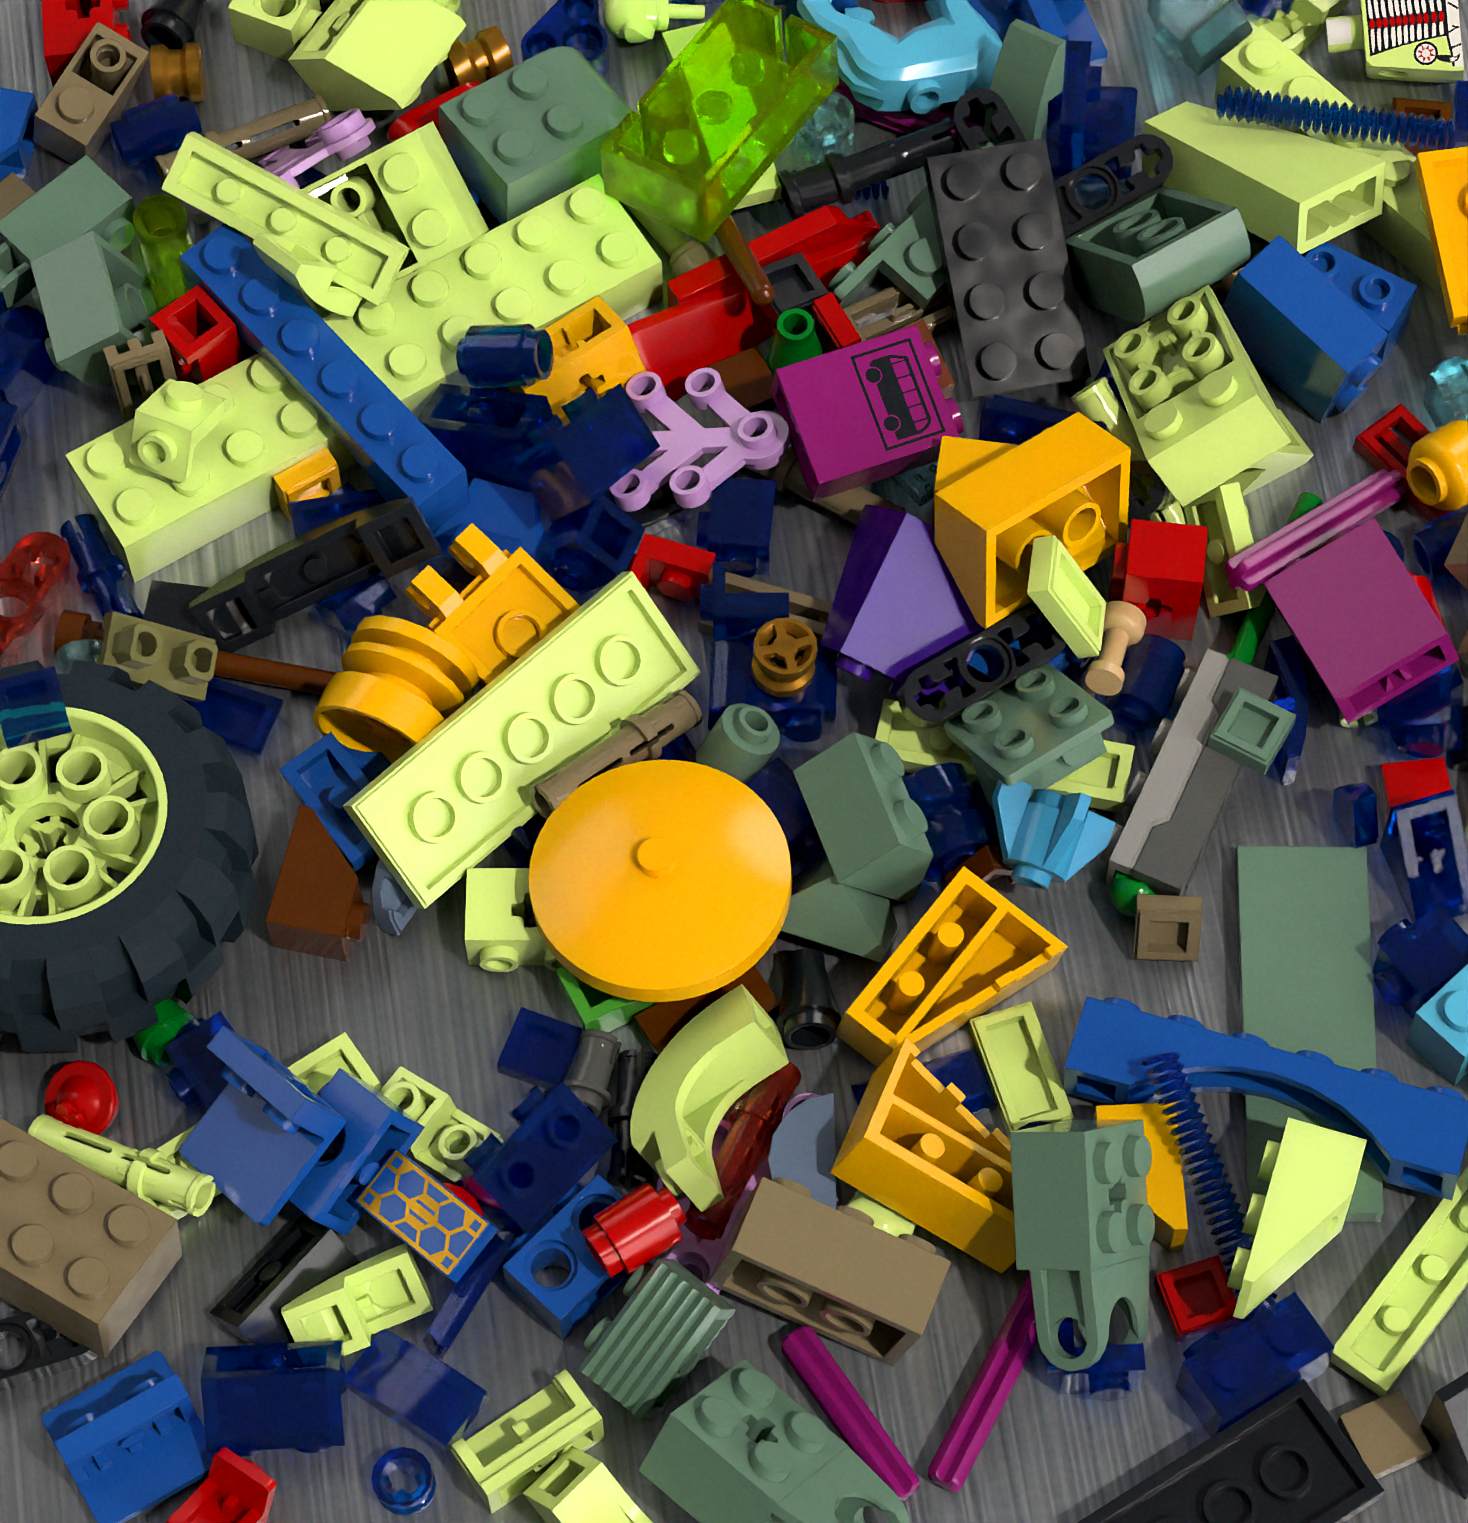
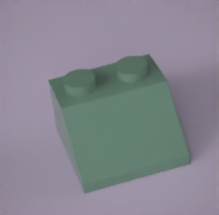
[30,230,178,386]
[793,732,933,903]

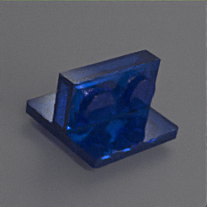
[1046,40,1138,179]

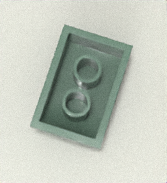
[438,46,654,224]
[1065,186,1251,324]

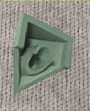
[781,855,898,962]

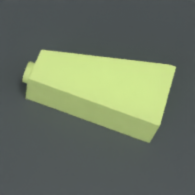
[1142,101,1386,254]

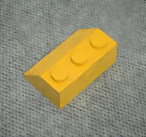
[934,412,1131,629]

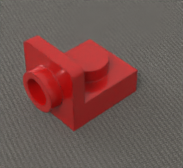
[619,533,717,601]

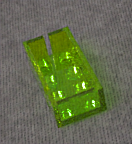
[600,0,839,243]

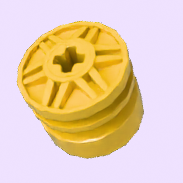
[312,615,479,765]

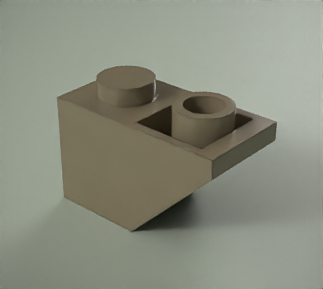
[33,21,149,165]

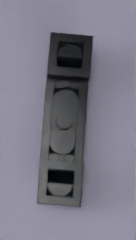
[189,497,442,653]

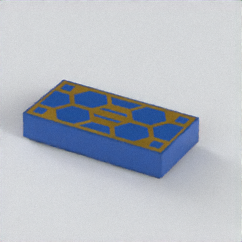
[355,1148,499,1283]

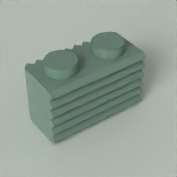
[579,1259,736,1419]

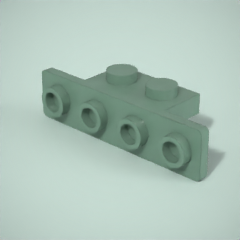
[827,138,997,309]

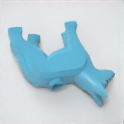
[797,0,1003,114]

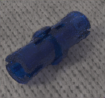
[59,514,143,622]

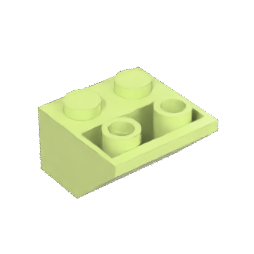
[288,0,466,111]

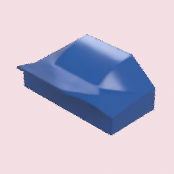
[418,478,556,585]
[279,732,391,871]

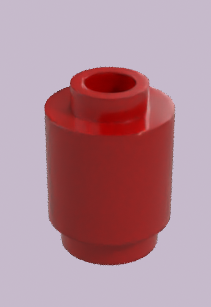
[581,1182,687,1278]

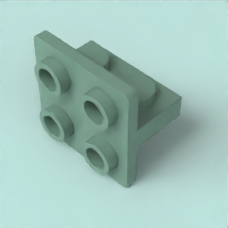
[944,663,1114,810]

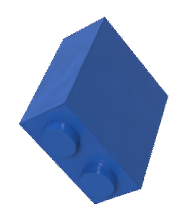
[1222,235,1389,423]

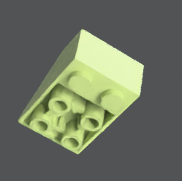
[301,121,489,318]
[1102,285,1291,507]

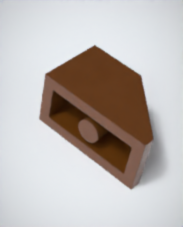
[265,805,370,962]

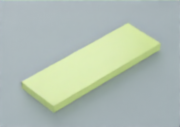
[343,571,702,909]

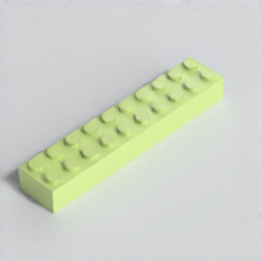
[65,174,664,583]

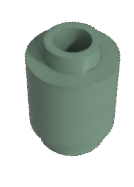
[696,703,780,787]

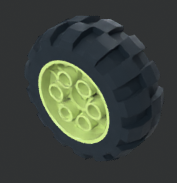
[0,659,259,1053]

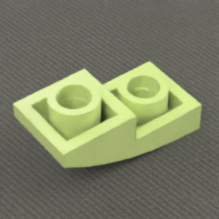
[380,1066,513,1197]

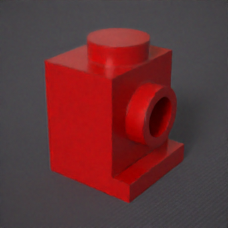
[149,284,244,383]

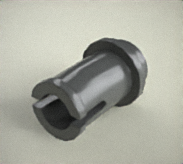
[559,1029,622,1119]

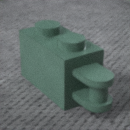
[0,155,141,309]

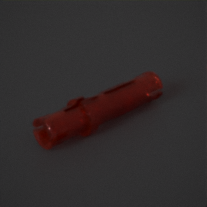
[684,1062,802,1241]

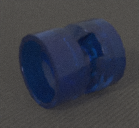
[903,762,999,883]

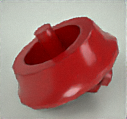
[44,1060,120,1135]

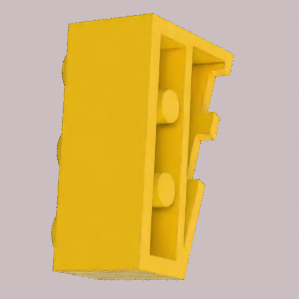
[836,866,1068,1067]
[830,1037,1016,1274]

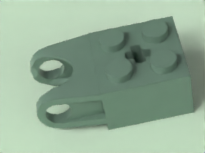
[1010,1119,1155,1372]
[638,1359,909,1523]

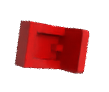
[166,1447,277,1523]

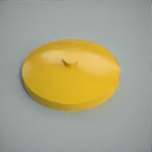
[528,760,792,1002]

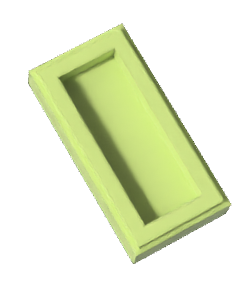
[1027,535,1106,659]
[968,1001,1075,1140]

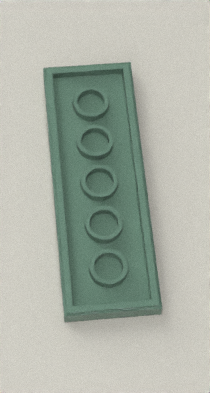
[1235,846,1384,1222]

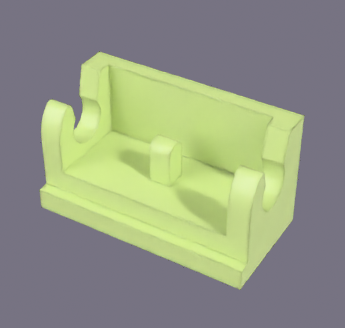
[449,1369,605,1514]

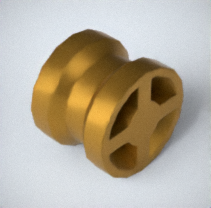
[150,42,205,105]
[751,618,818,698]

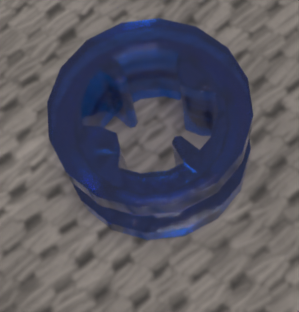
[371,1447,437,1516]

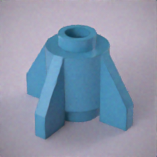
[992,779,1116,890]

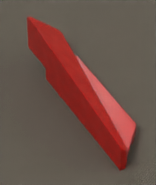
[627,205,882,402]

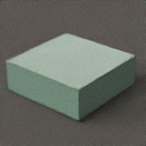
[1207,687,1296,775]

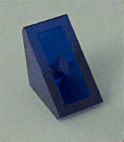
[1380,789,1468,929]

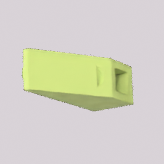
[1227,1117,1367,1319]

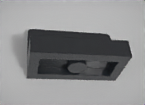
[209,1215,361,1378]

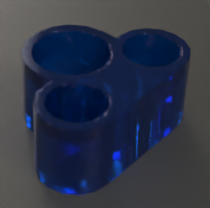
[521,0,610,78]

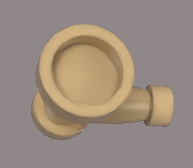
[1074,601,1147,697]

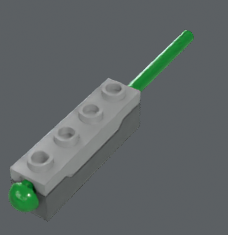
[1100,492,1323,917]

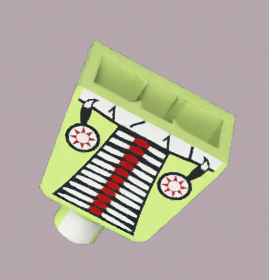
[1325,0,1464,84]

